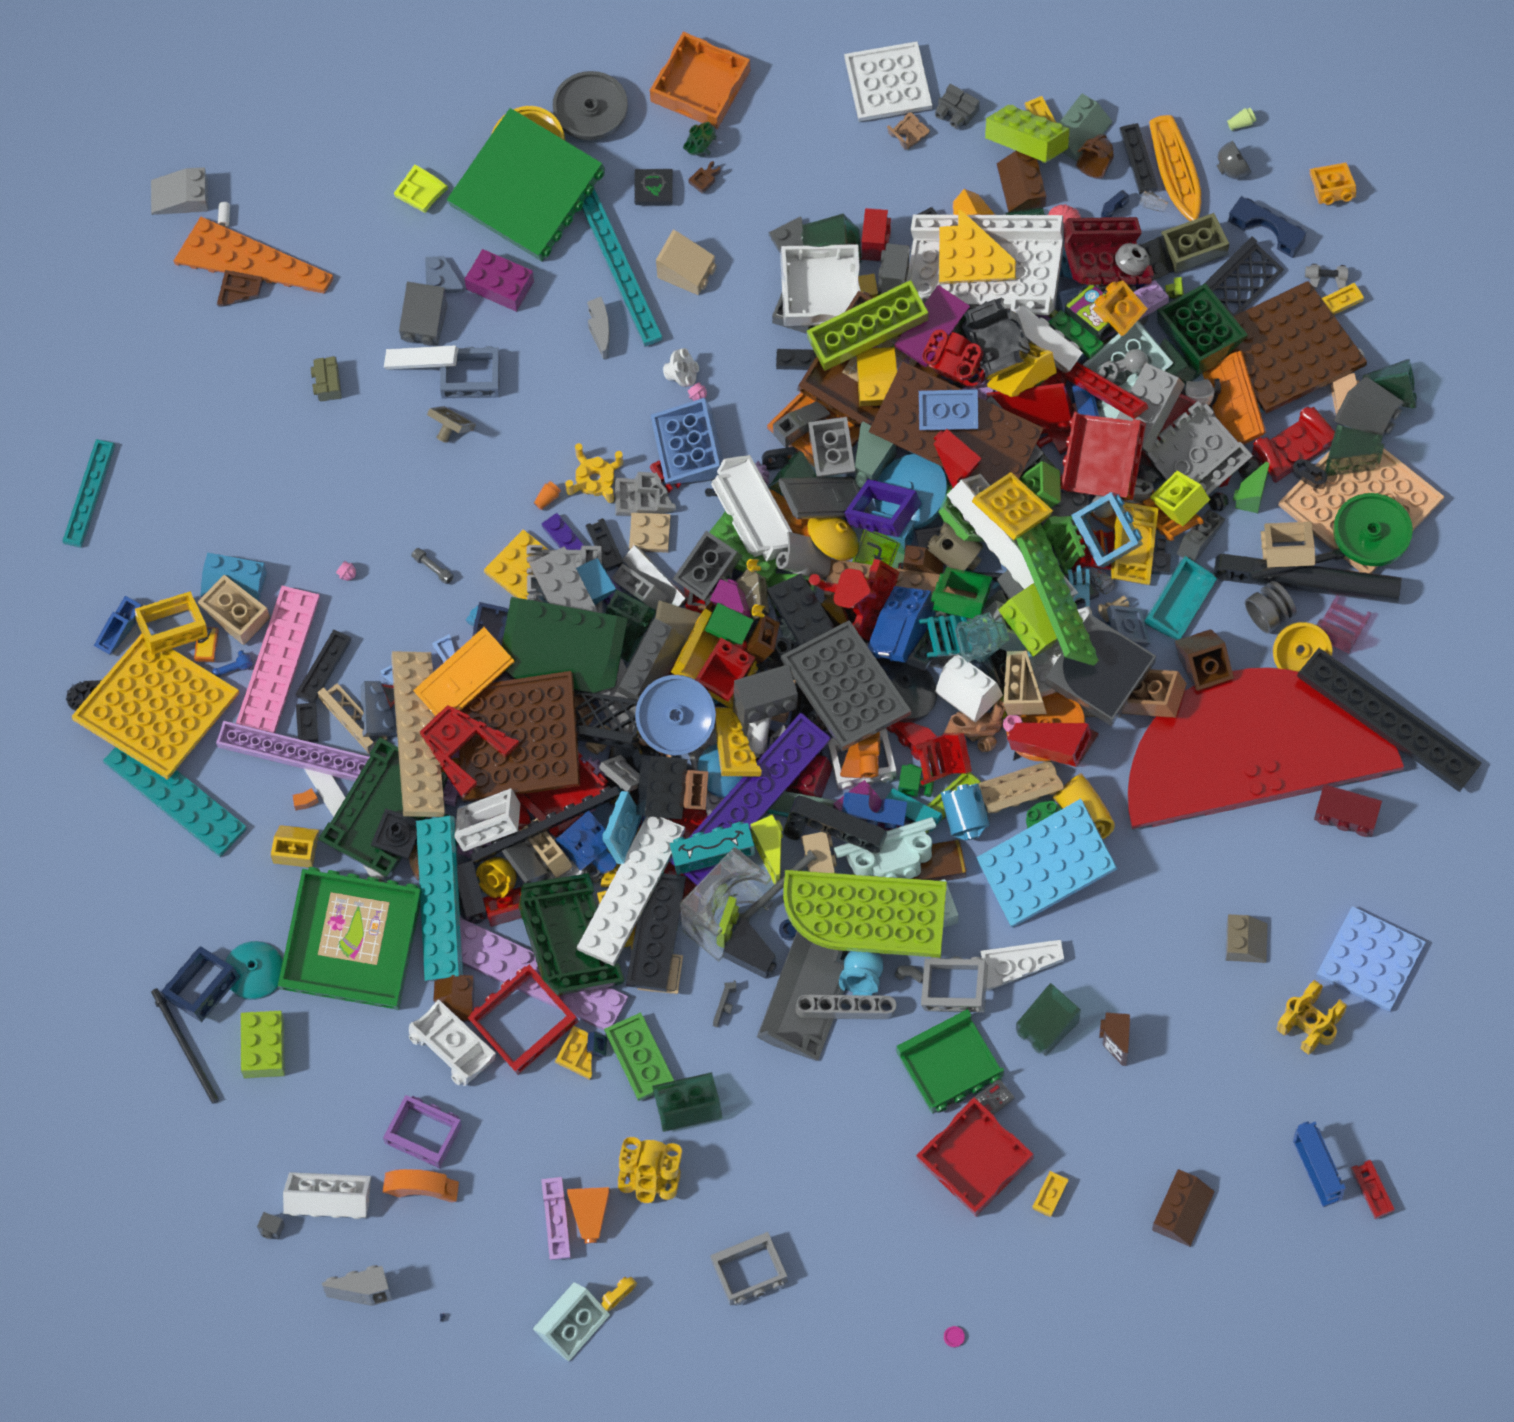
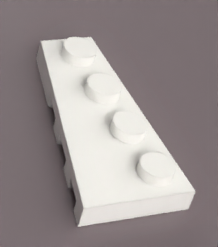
[981,940,1064,991]

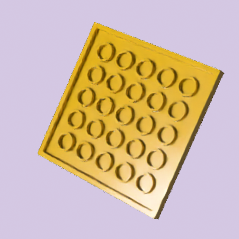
[72,634,239,780]

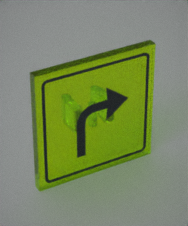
[852,529,900,567]

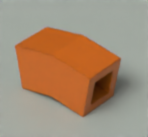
[292,788,319,810]

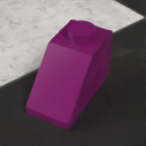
[710,579,751,618]

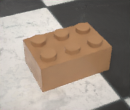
[1122,669,1187,717]

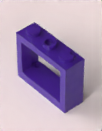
[844,479,921,537]

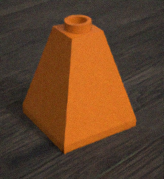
[567,1187,610,1243]

